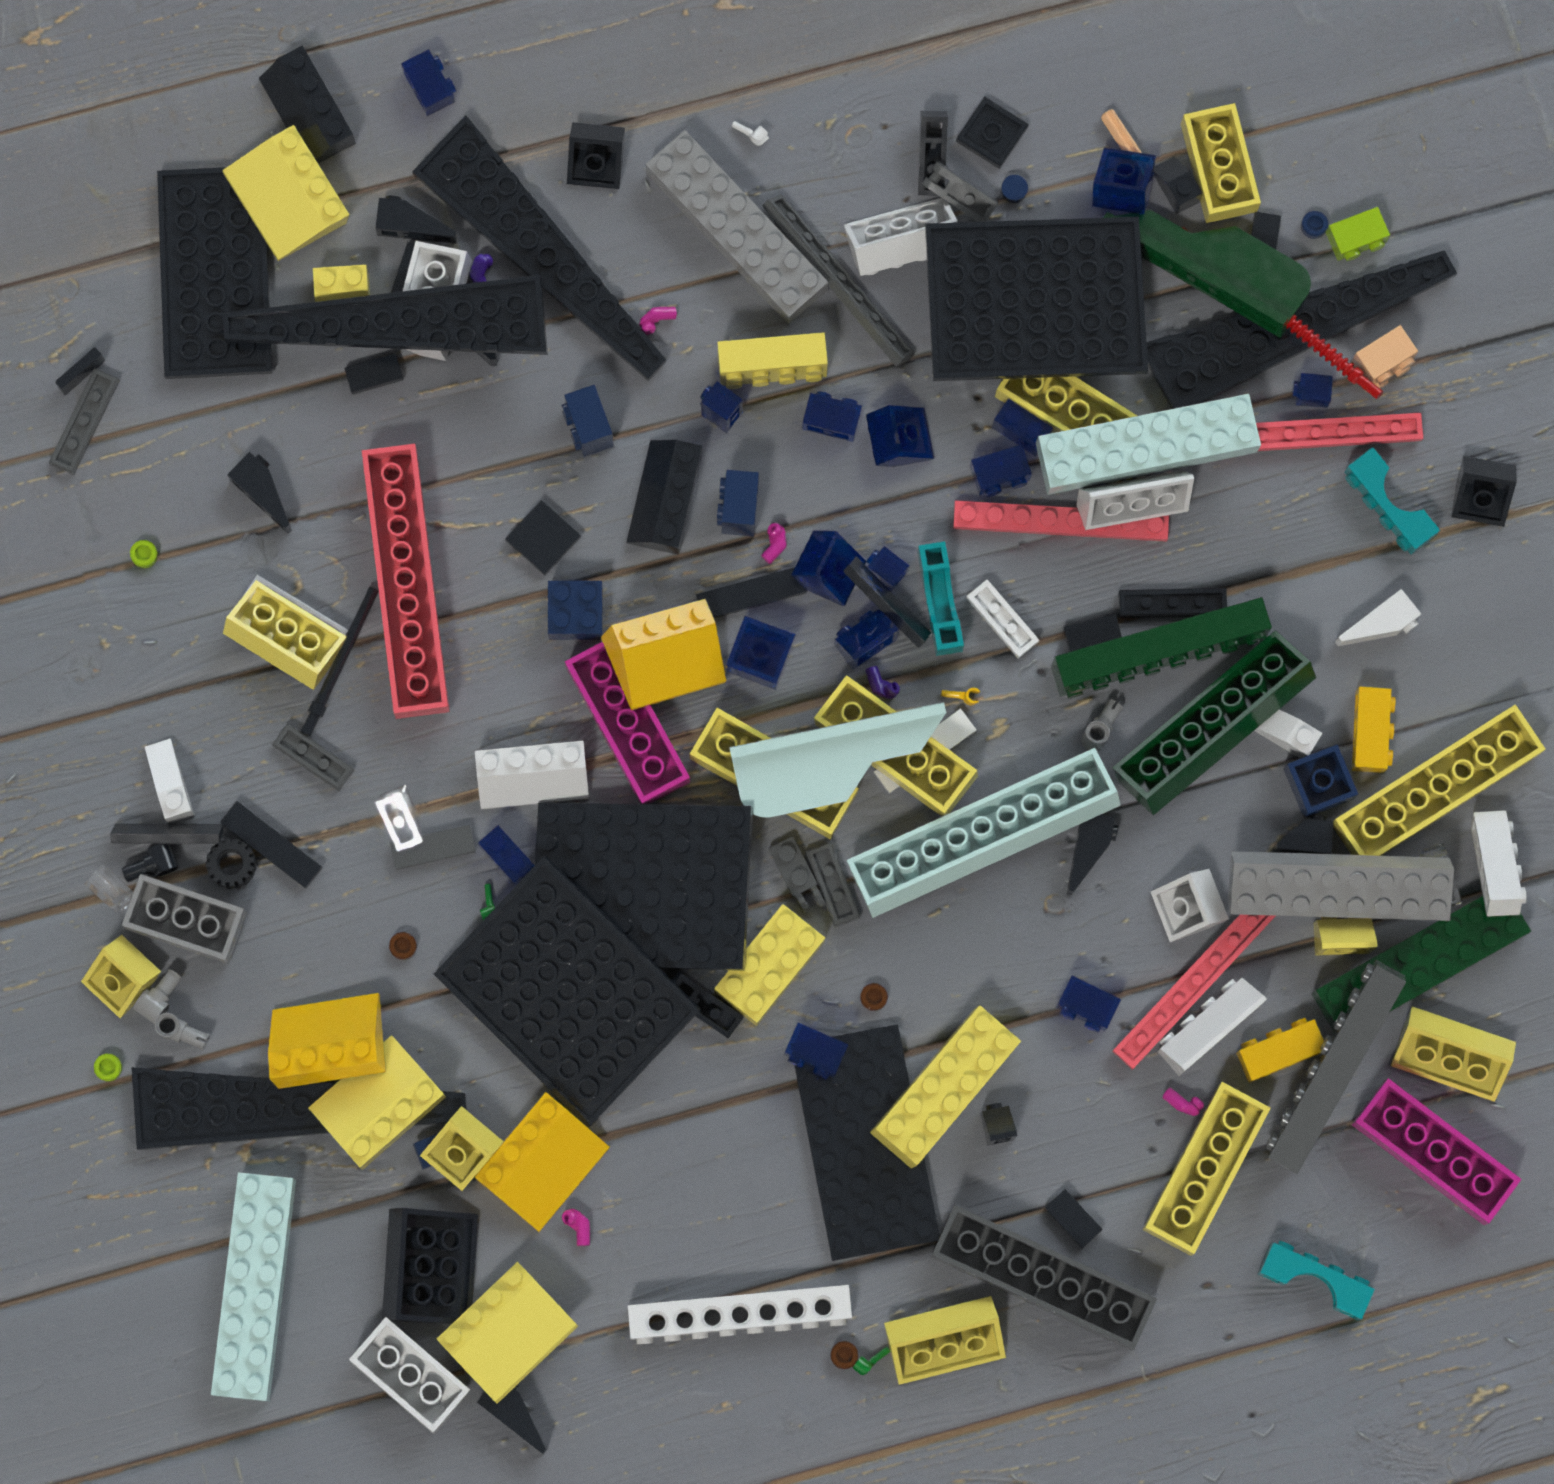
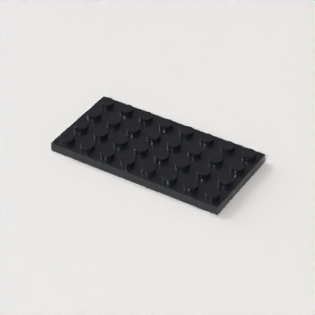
[157,167,272,379]
[790,1024,940,1261]

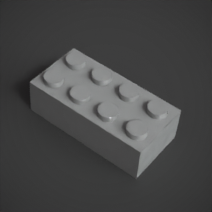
[122,874,247,964]

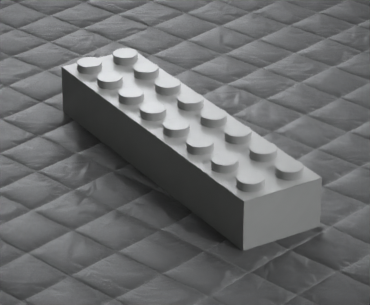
[646,130,828,325]
[1228,851,1454,921]

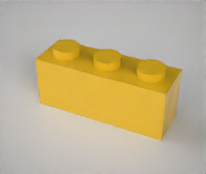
[1351,687,1396,773]
[1236,1018,1324,1083]

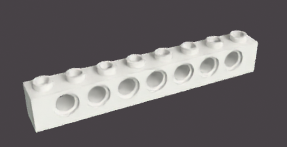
[628,1285,852,1345]

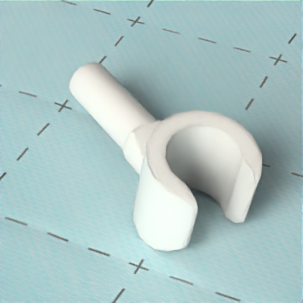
[732,121,769,146]

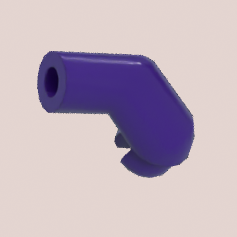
[469,254,493,283]
[865,666,900,699]

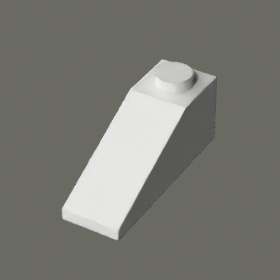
[1335,589,1421,646]
[1254,710,1322,759]
[145,739,195,824]

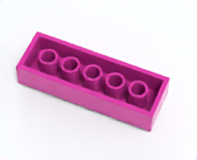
[565,642,690,804]
[1351,1078,1522,1225]

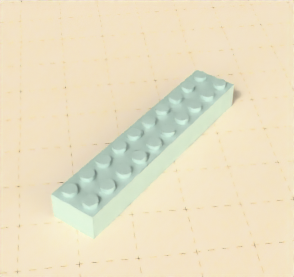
[847,748,1121,918]

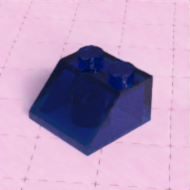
[1092,147,1156,215]
[866,405,935,467]
[791,530,867,606]
[834,609,899,670]

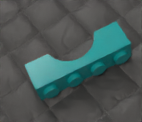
[1344,447,1440,555]
[917,541,964,656]
[1257,1240,1375,1321]

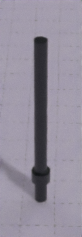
[301,587,379,736]

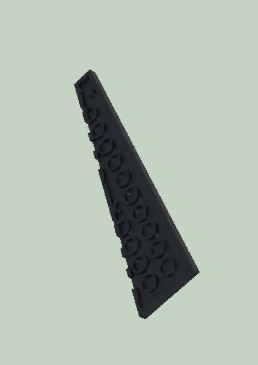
[412,115,666,381]
[1147,250,1457,409]
[222,275,548,355]
[131,1067,467,1150]

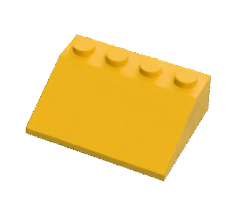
[601,599,726,711]
[268,993,385,1089]
[475,1092,610,1232]

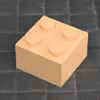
[1351,325,1418,392]

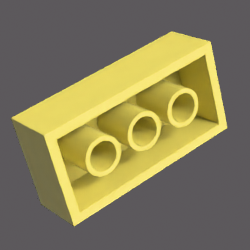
[1181,103,1261,223]
[717,332,828,389]
[714,904,826,1026]

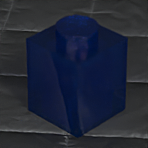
[1292,373,1333,408]
[866,546,909,591]

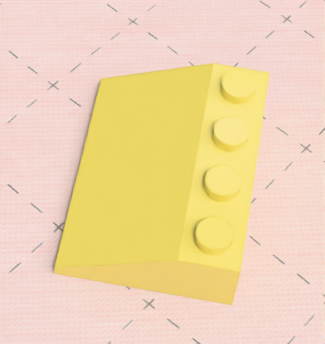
[222,125,350,261]
[308,1035,446,1170]
[437,1262,578,1404]

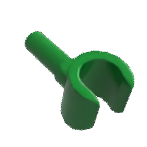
[480,884,495,920]
[853,1347,890,1375]

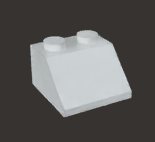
[1151,869,1229,942]

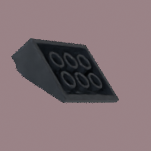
[382,1208,478,1324]

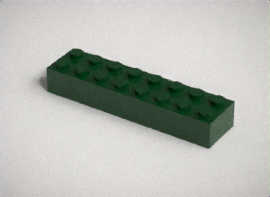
[1051,597,1272,699]
[1112,630,1316,816]
[1312,896,1531,1033]

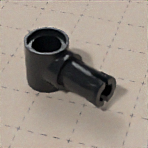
[121,844,179,882]

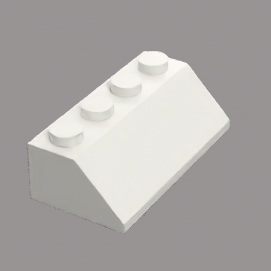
[843,198,958,276]
[403,241,472,361]
[1077,470,1194,530]
[475,741,589,810]
[1157,978,1267,1076]
[349,1317,470,1434]

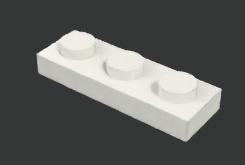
[966,580,1039,659]

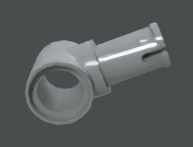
[1081,699,1123,751]
[133,969,182,1024]
[155,1013,210,1050]

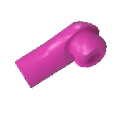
[639,306,677,335]
[761,523,787,564]
[1162,1088,1204,1116]
[562,1209,590,1246]

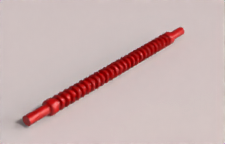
[1182,227,1383,400]

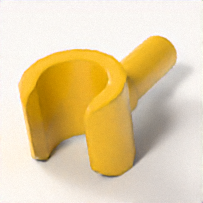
[941,688,980,706]

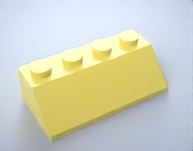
[223,580,347,690]
[1391,1006,1516,1102]
[884,1296,1006,1385]

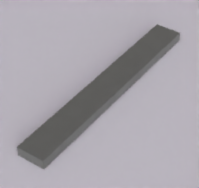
[762,194,915,366]

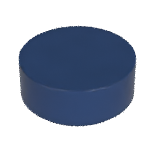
[1001,175,1028,203]
[1301,211,1328,239]

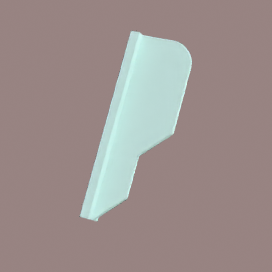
[729,702,946,818]

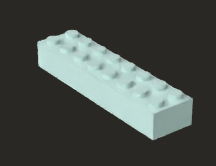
[1036,394,1261,495]
[211,1172,296,1402]

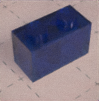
[401,49,457,116]
[700,381,743,433]
[802,391,862,442]
[992,398,1053,457]
[970,444,1032,497]
[478,825,535,887]
[1056,975,1121,1033]
[784,1022,848,1079]

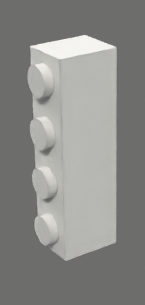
[1471,811,1526,916]

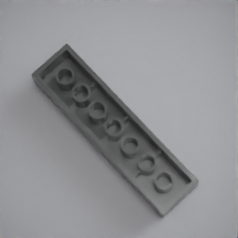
[1266,960,1406,1174]
[931,1205,1157,1351]

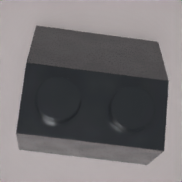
[567,122,625,189]
[1451,456,1517,527]

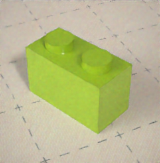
[1326,207,1390,261]

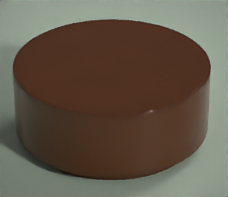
[389,932,417,960]
[860,983,888,1011]
[830,1341,858,1369]

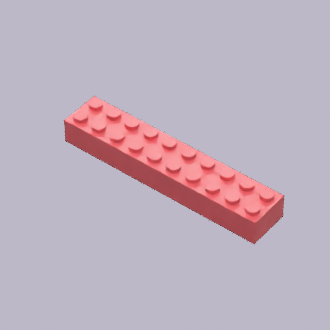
[362,444,450,719]

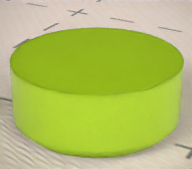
[130,540,158,568]
[94,1054,122,1082]

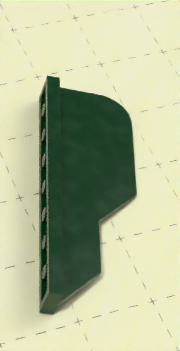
[1103,210,1311,337]

